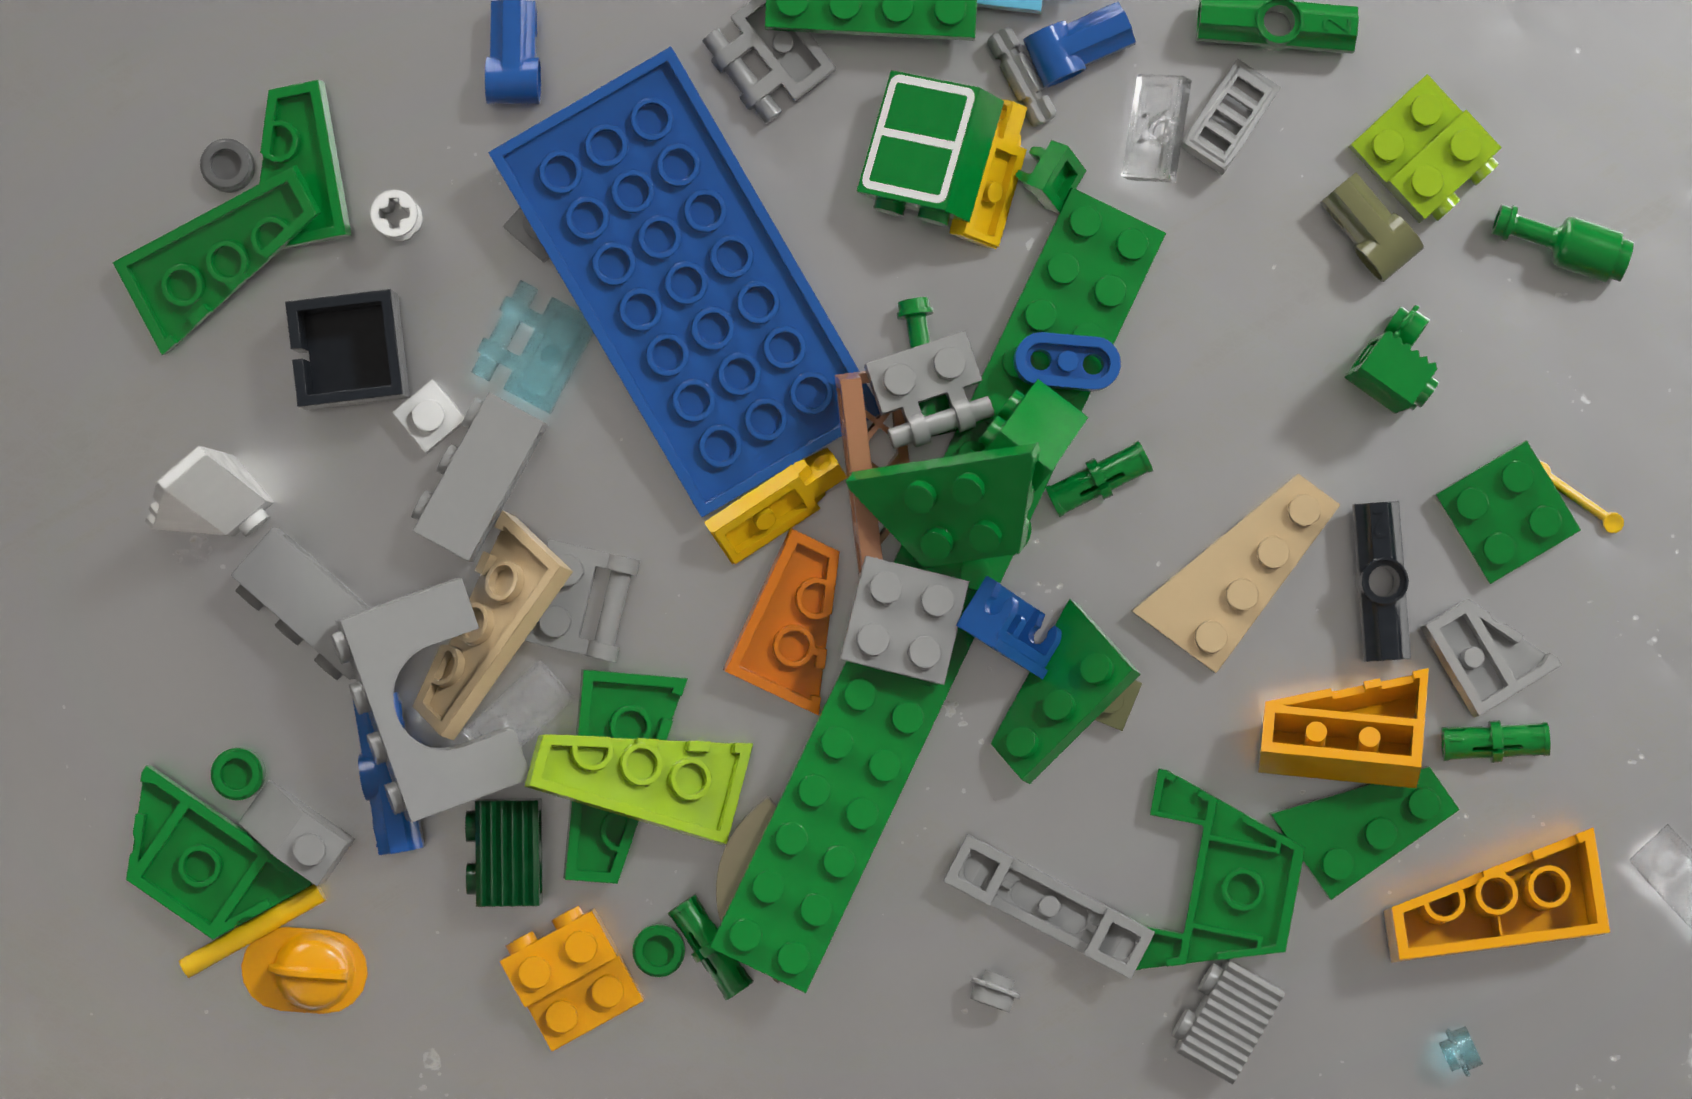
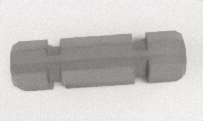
[987,27,1056,127]

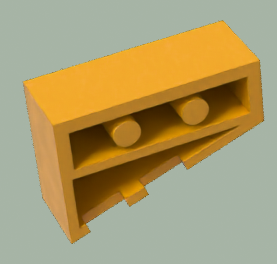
[1258,668,1429,788]

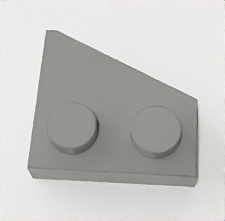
[1420,599,1562,717]

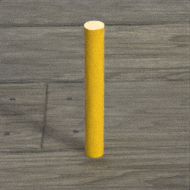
[179,884,326,978]

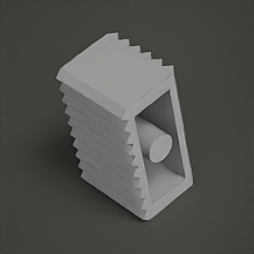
[1172,959,1285,1085]

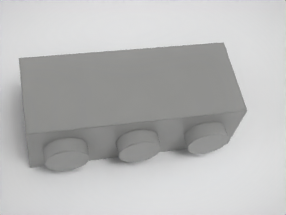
[411,392,548,562]
[231,527,369,680]

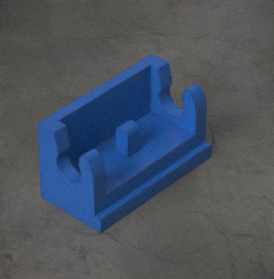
[956,575,1062,680]

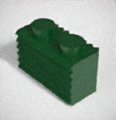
[465,798,543,907]

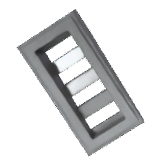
[1179,59,1281,175]

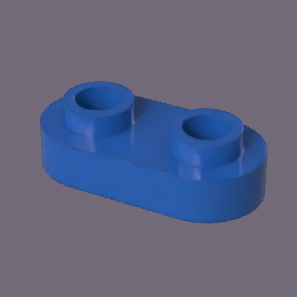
[1013,332,1121,392]

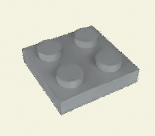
[839,556,969,685]

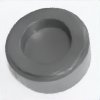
[200,138,255,193]

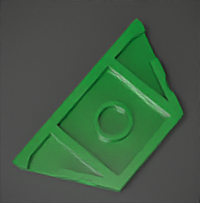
[846,442,1040,567]
[126,765,312,940]

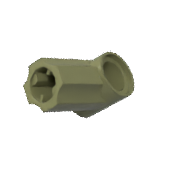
[1320,172,1424,282]

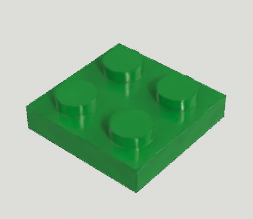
[1435,440,1581,584]

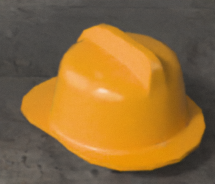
[241,927,368,1014]

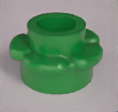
[1383,305,1430,348]

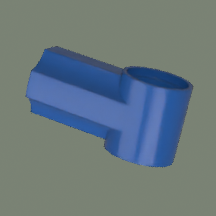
[485,0,541,104]
[1023,1,1136,88]

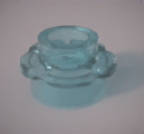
[1439,1026,1483,1077]

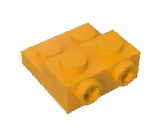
[499,905,645,1051]

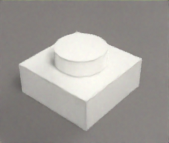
[392,379,465,453]

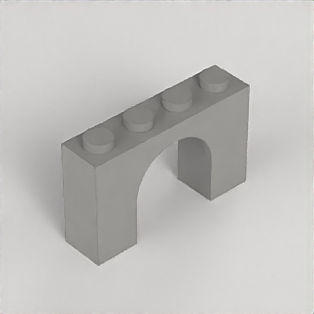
[331,578,529,823]

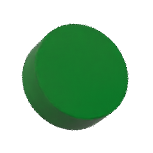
[211,747,266,800]
[632,923,686,977]

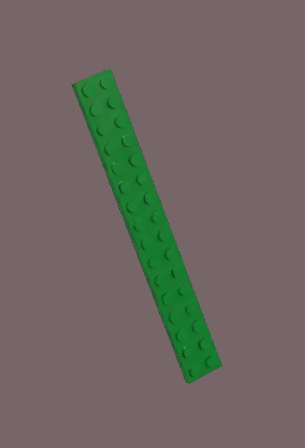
[709,187,1166,993]

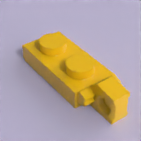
[949,99,1027,249]
[704,447,847,565]

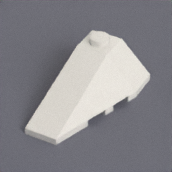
[145,446,274,537]

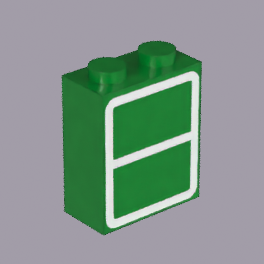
[857,70,1004,226]

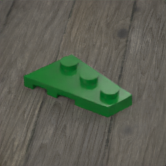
[259,80,352,250]
[991,599,1141,784]

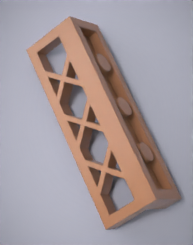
[835,371,910,578]

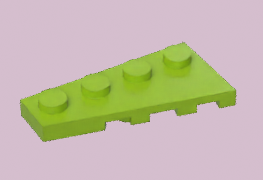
[524,734,753,845]

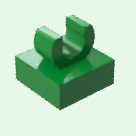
[1016,140,1087,214]

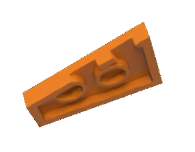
[723,528,840,716]

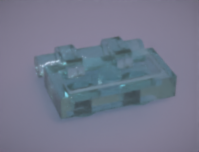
[471,280,594,415]

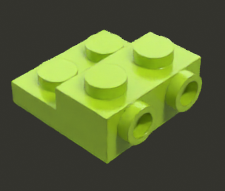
[1348,74,1502,223]

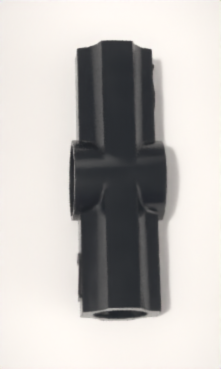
[1352,501,1411,662]

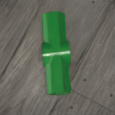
[1196,0,1359,54]

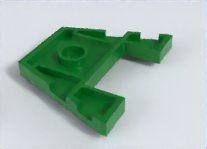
[1135,768,1306,971]

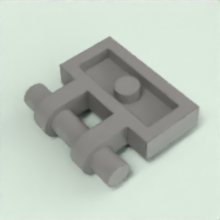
[702,0,836,124]
[864,331,994,449]

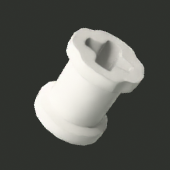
[370,190,423,242]

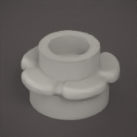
[970,970,1020,1012]

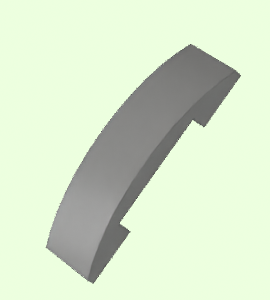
[943,835,1155,979]

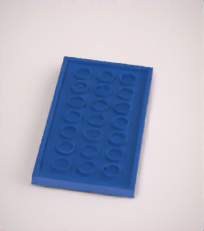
[488,46,880,517]

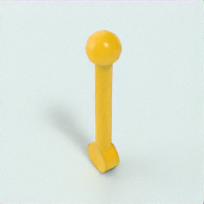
[1540,462,1624,533]

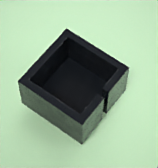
[285,289,410,410]

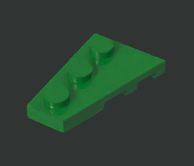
[1269,766,1460,900]

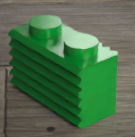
[1344,331,1439,414]

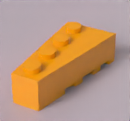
[1383,827,1610,963]

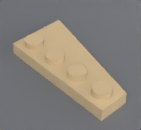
[1131,474,1340,673]
[412,510,573,740]

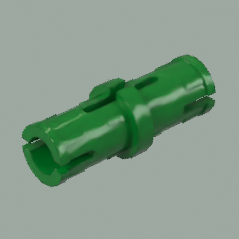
[1045,440,1154,517]
[1441,720,1551,763]
[668,894,754,1000]

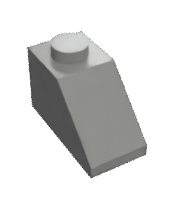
[239,779,355,886]

